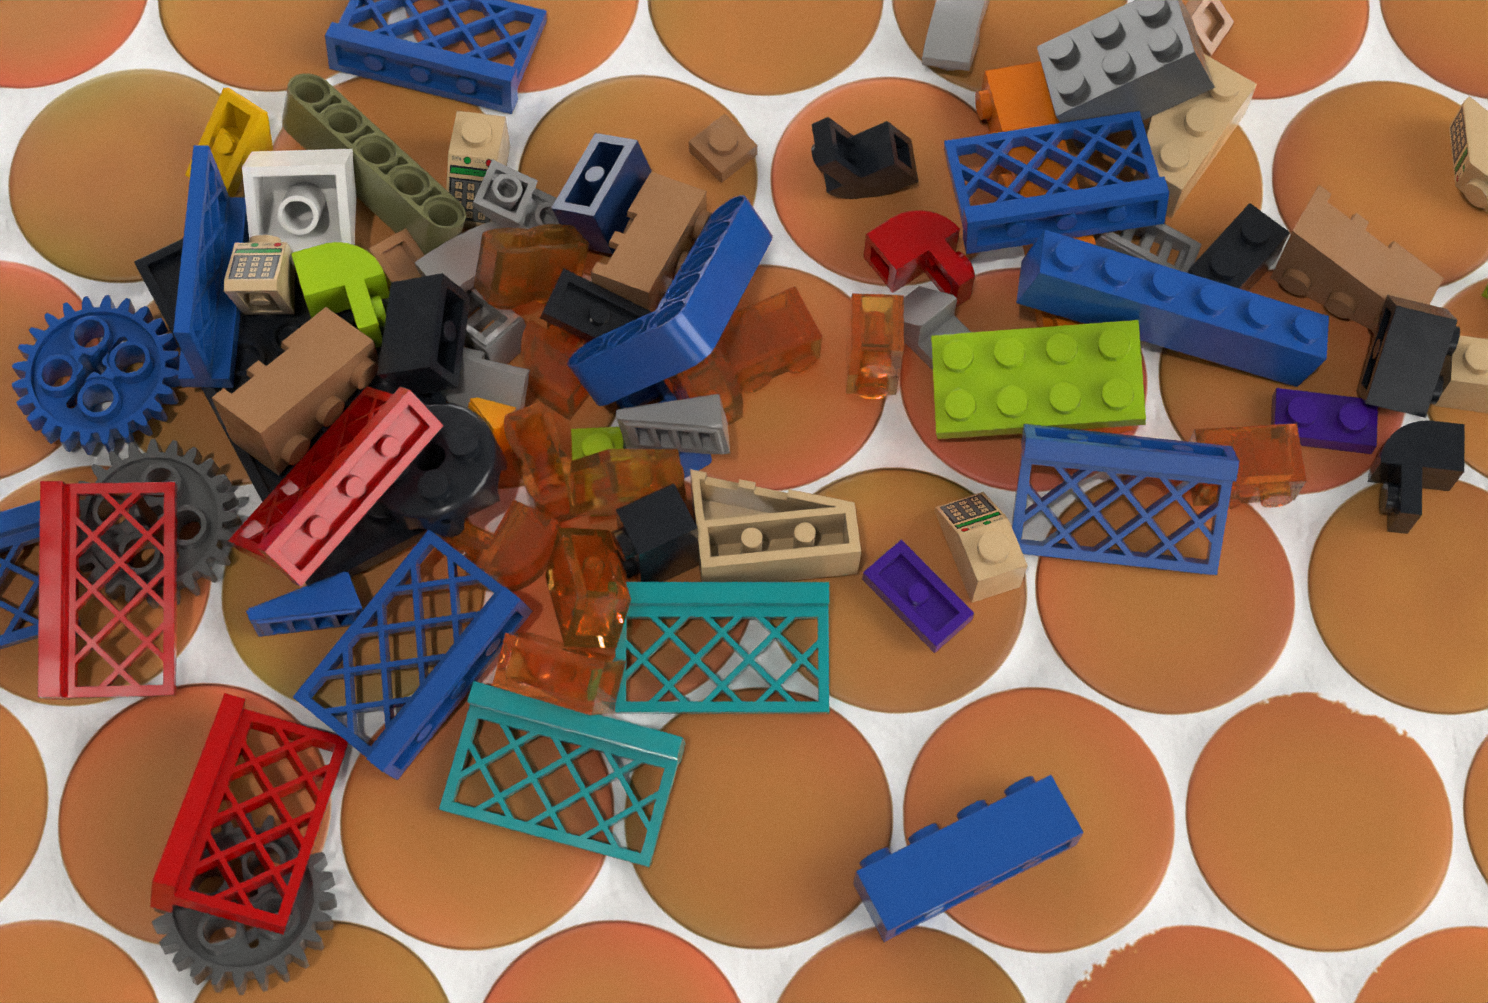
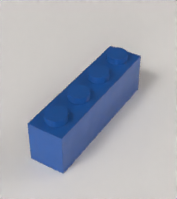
[853,775,1084,942]

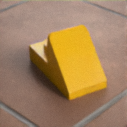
[185,88,273,197]

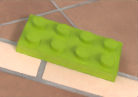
[931,320,1146,439]

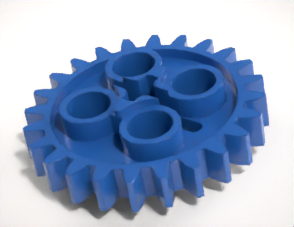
[12,295,181,455]

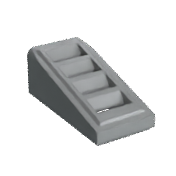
[1093,224,1202,273]
[464,285,531,364]
[616,394,730,454]

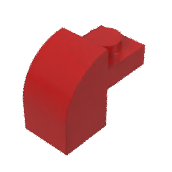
[863,210,975,308]

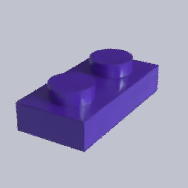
[1270,388,1378,454]
[862,539,974,653]

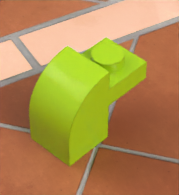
[291,242,389,348]

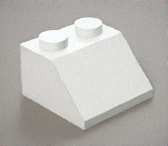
[242,149,356,252]

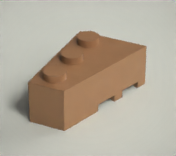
[591,172,712,312]
[1270,185,1444,334]
[212,307,378,475]

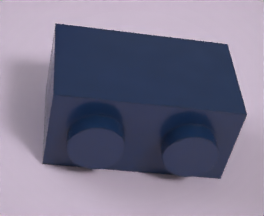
[551,133,652,254]

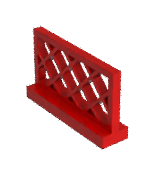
[228,386,444,586]
[38,481,177,700]
[150,693,348,935]

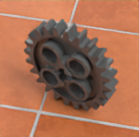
[78,439,242,609]
[152,813,337,995]

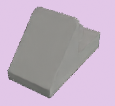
[882,286,971,370]

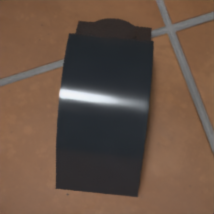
[811,117,918,199]
[1367,420,1465,534]

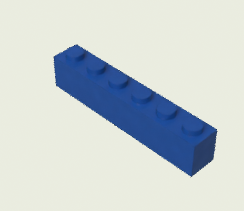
[1016,230,1329,387]

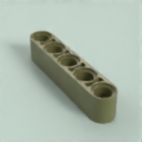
[282,73,466,255]

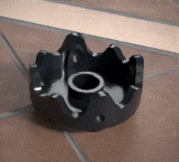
[378,402,507,537]

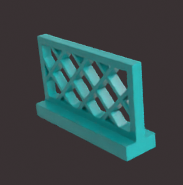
[615,582,829,714]
[439,681,686,868]

